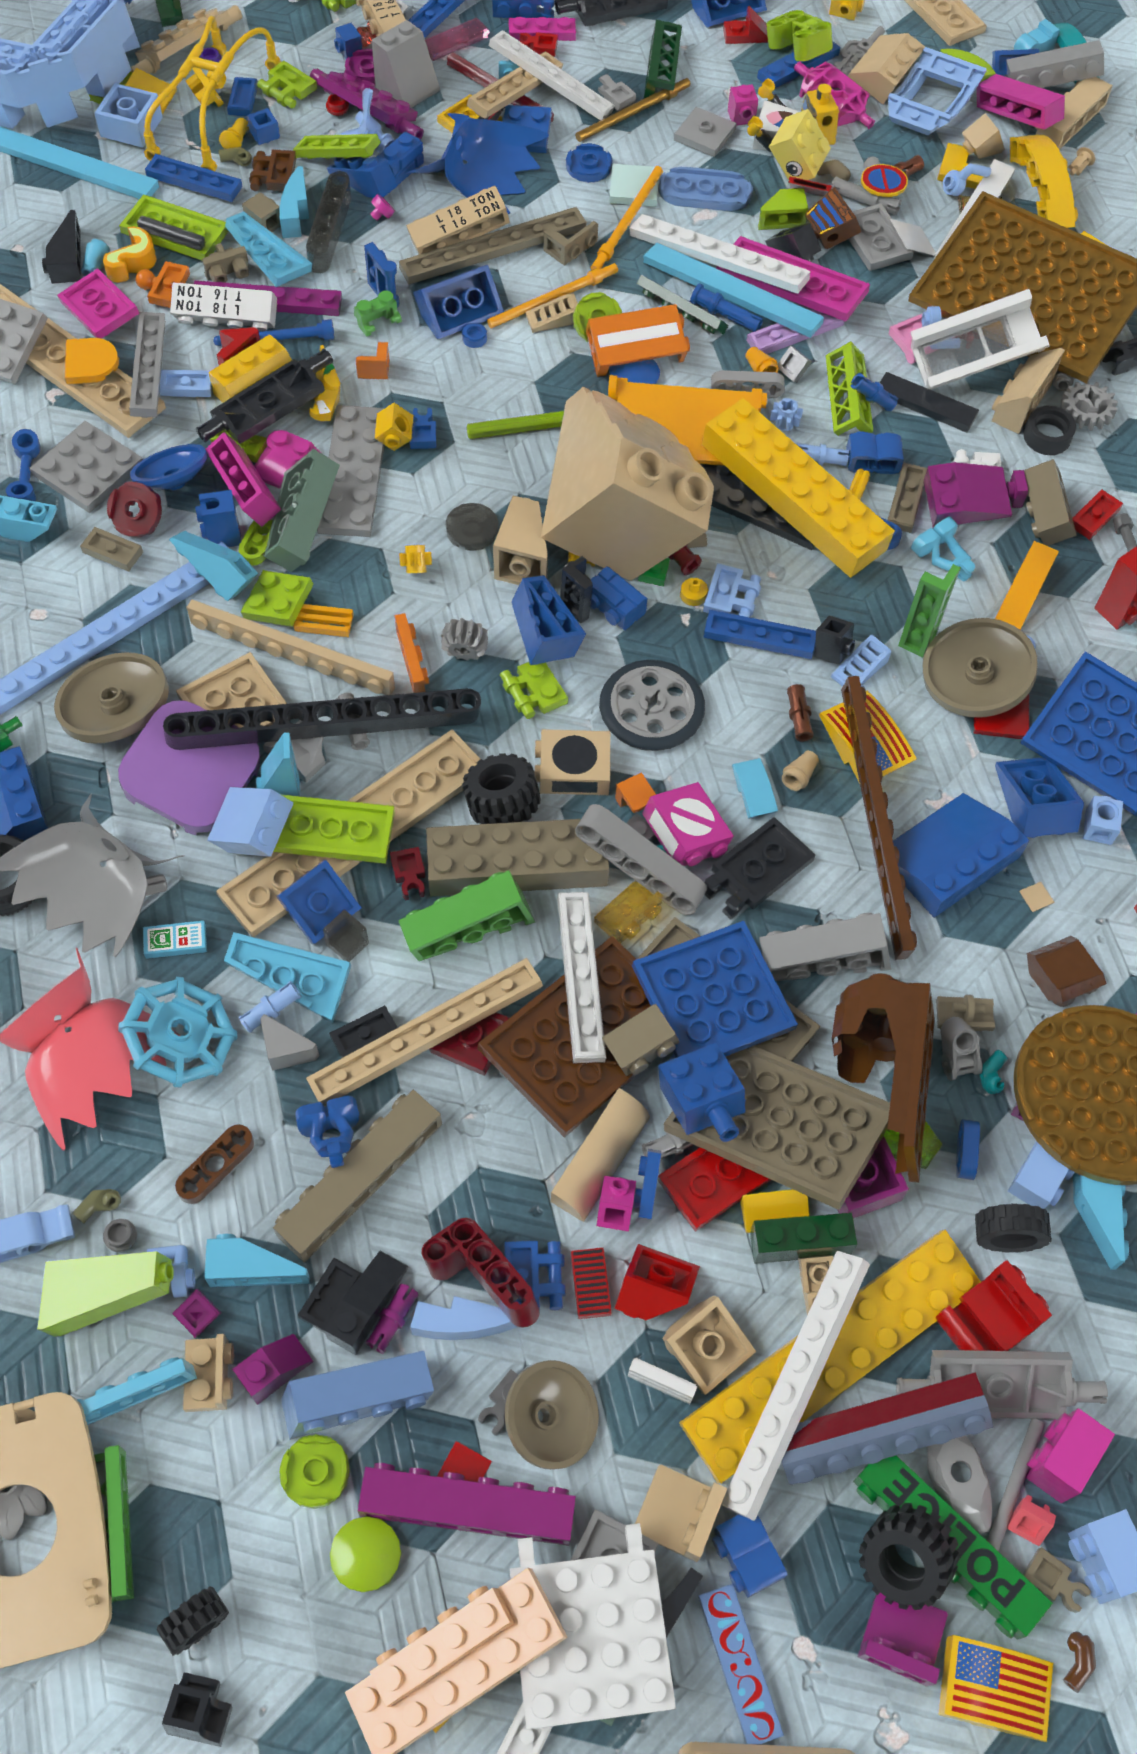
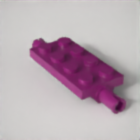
[310,68,424,139]

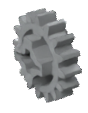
[1060,381,1118,431]

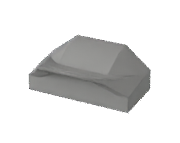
[263,720,326,783]

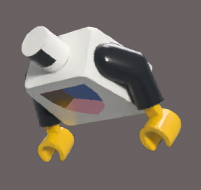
[747,78,798,152]

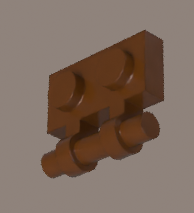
[249,149,297,191]

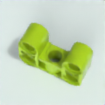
[766,10,833,61]

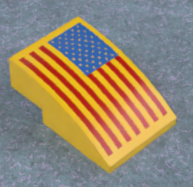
[819,690,917,784]
[938,1635,1053,1742]

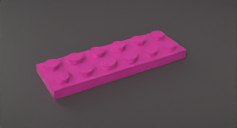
[716,236,870,322]

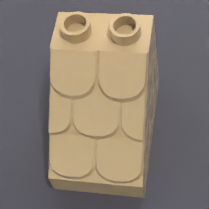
[541,387,714,581]

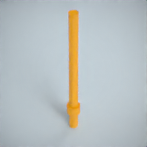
[590,166,663,270]
[487,263,618,329]

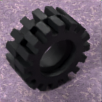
[156,1586,229,1656]

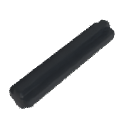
[137,216,206,251]

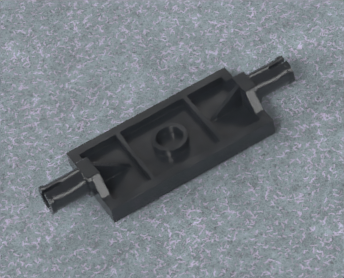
[554,0,668,26]
[195,348,333,444]

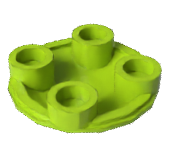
[330,1516,401,1592]

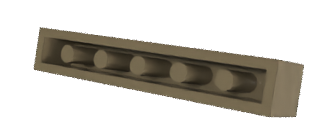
[273,1089,442,1263]

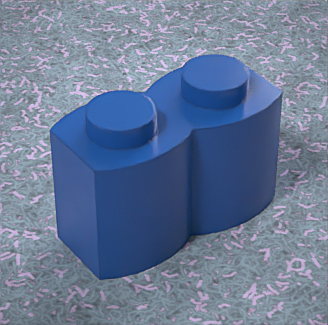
[846,431,904,474]
[712,1514,788,1598]

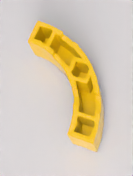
[1010,134,1078,228]

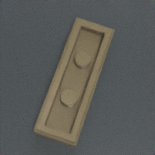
[888,463,927,533]

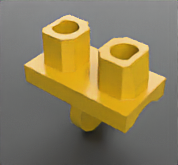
[185,67,226,107]

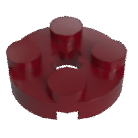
[107,482,162,537]

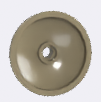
[505,1360,599,1470]

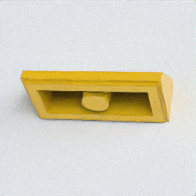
[740,1189,809,1234]

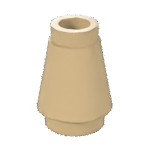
[782,751,819,791]

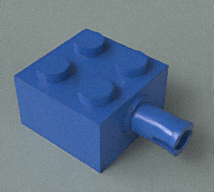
[658,1042,746,1142]

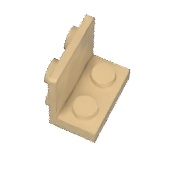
[635,1465,727,1562]

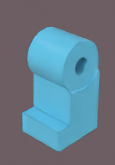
[1014,19,1060,53]

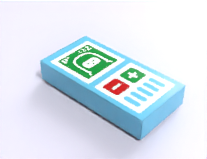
[143,921,207,959]

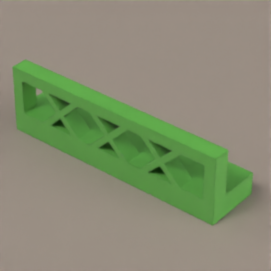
[898,564,961,658]
[94,1445,134,1602]

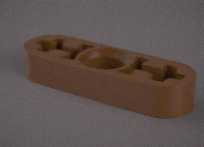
[175,1124,254,1204]

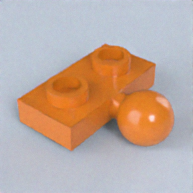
[136,261,190,308]

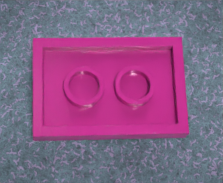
[57,268,140,339]

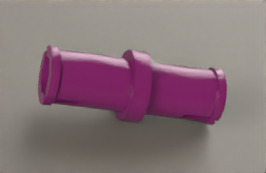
[366,1284,419,1354]

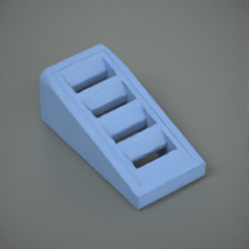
[831,635,891,687]

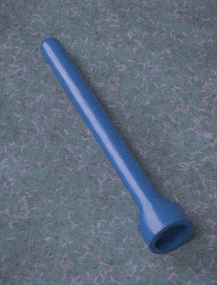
[213,319,335,346]

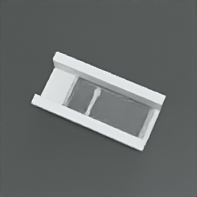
[910,289,1049,390]

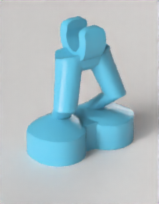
[911,516,975,581]

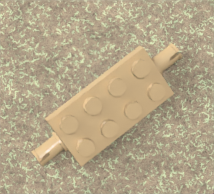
[130,5,242,74]

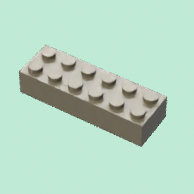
[426,819,609,897]

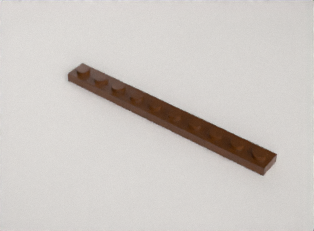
[841,676,917,960]

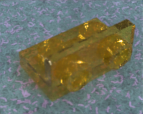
[594,881,663,944]

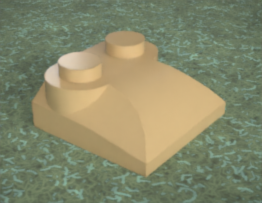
[662,1296,756,1395]

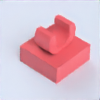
[1007,1495,1056,1546]

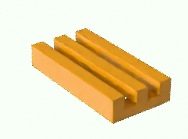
[293,604,354,637]

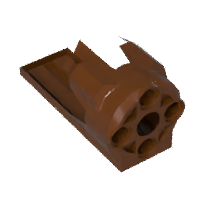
[831,973,935,1183]

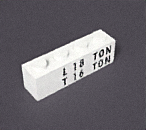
[170,282,277,331]

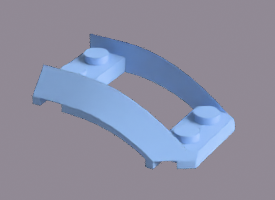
[888,47,986,135]

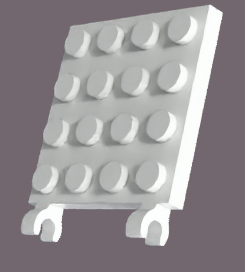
[510,1523,676,1730]

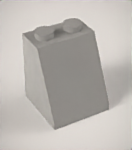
[372,20,440,108]

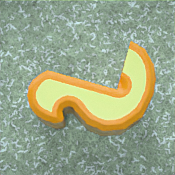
[103,226,157,283]

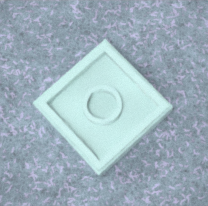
[609,164,658,207]

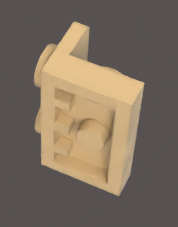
[183,1334,234,1412]

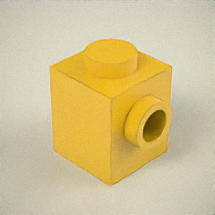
[829,0,865,21]

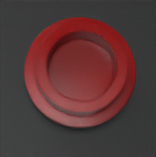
[326,94,349,116]

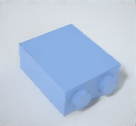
[207,787,293,857]

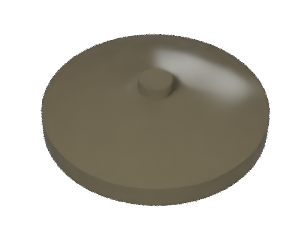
[922,618,1037,717]
[54,652,169,743]

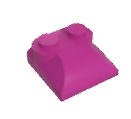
[254,430,321,489]

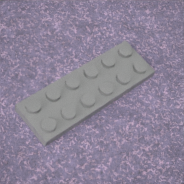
[317,405,385,537]

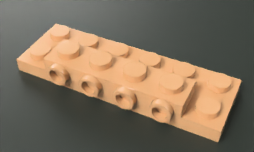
[345,1568,568,1754]

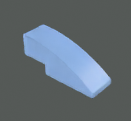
[410,1296,517,1340]

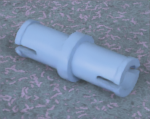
[797,442,849,467]
[239,981,302,1033]

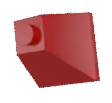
[614,1244,700,1320]

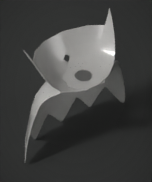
[0,793,184,957]

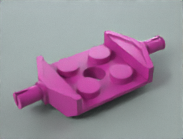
[794,61,875,129]

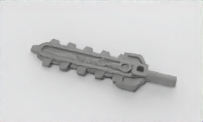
[832,26,885,91]

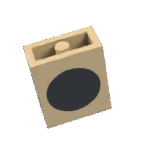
[535,729,610,795]

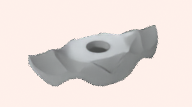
[927,1435,992,1534]

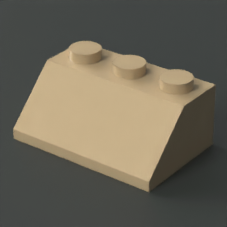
[848,33,925,104]
[992,348,1065,434]

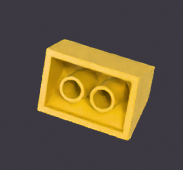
[208,334,292,403]

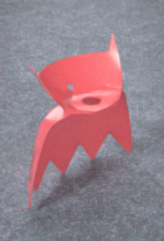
[0,948,181,1151]

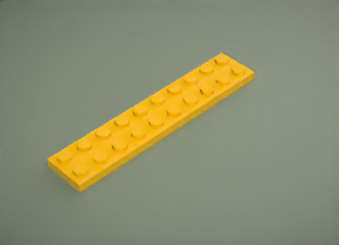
[679,1229,981,1484]

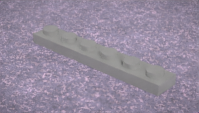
[129,312,166,418]

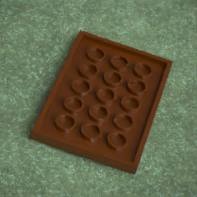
[477,936,659,1138]

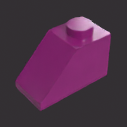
[232,1334,314,1405]

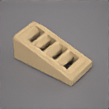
[526,293,578,333]

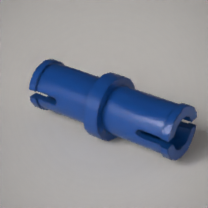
[851,373,898,411]

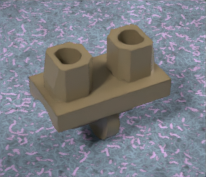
[202,243,249,283]
[936,994,995,1031]

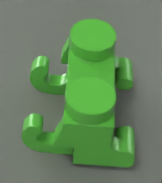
[354,291,402,337]

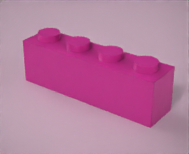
[976,74,1065,130]
[206,432,281,527]

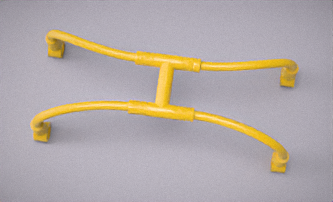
[144,15,281,171]

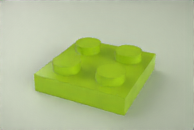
[241,570,314,627]

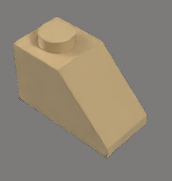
[962,113,1005,159]

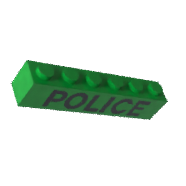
[853,1455,1053,1640]

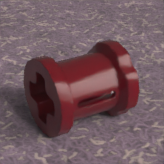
[668,544,702,575]

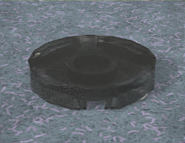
[445,503,499,551]

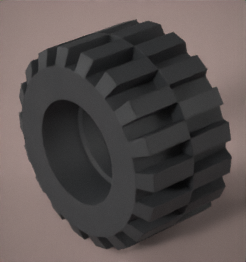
[462,753,541,824]
[859,1503,960,1610]

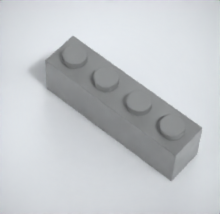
[1007,40,1104,88]

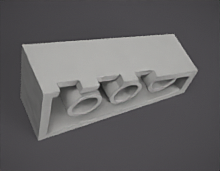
[759,913,891,981]

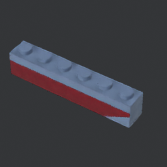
[782,1372,994,1485]

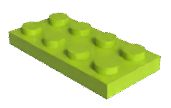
[119,194,229,260]
[273,795,395,864]

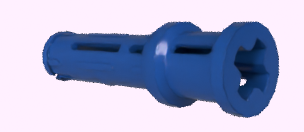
[690,283,763,332]

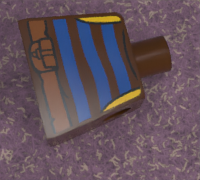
[805,187,862,249]

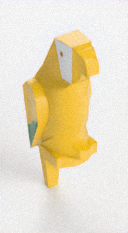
[309,345,341,421]

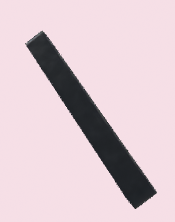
[163,688,481,750]

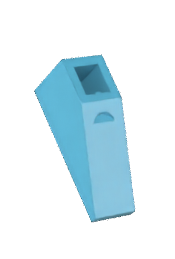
[169,531,259,601]
[1073,1172,1129,1270]

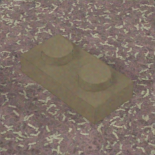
[80,527,143,572]

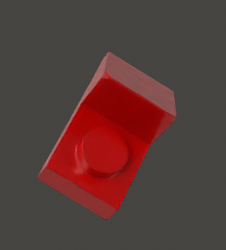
[723,6,768,44]
[216,327,260,365]

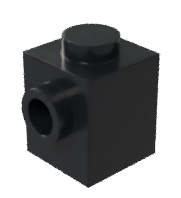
[814,615,855,665]

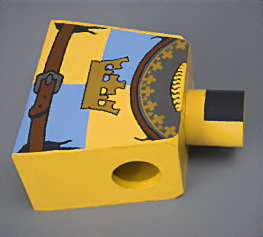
[801,84,839,145]

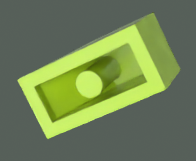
[758,188,809,230]

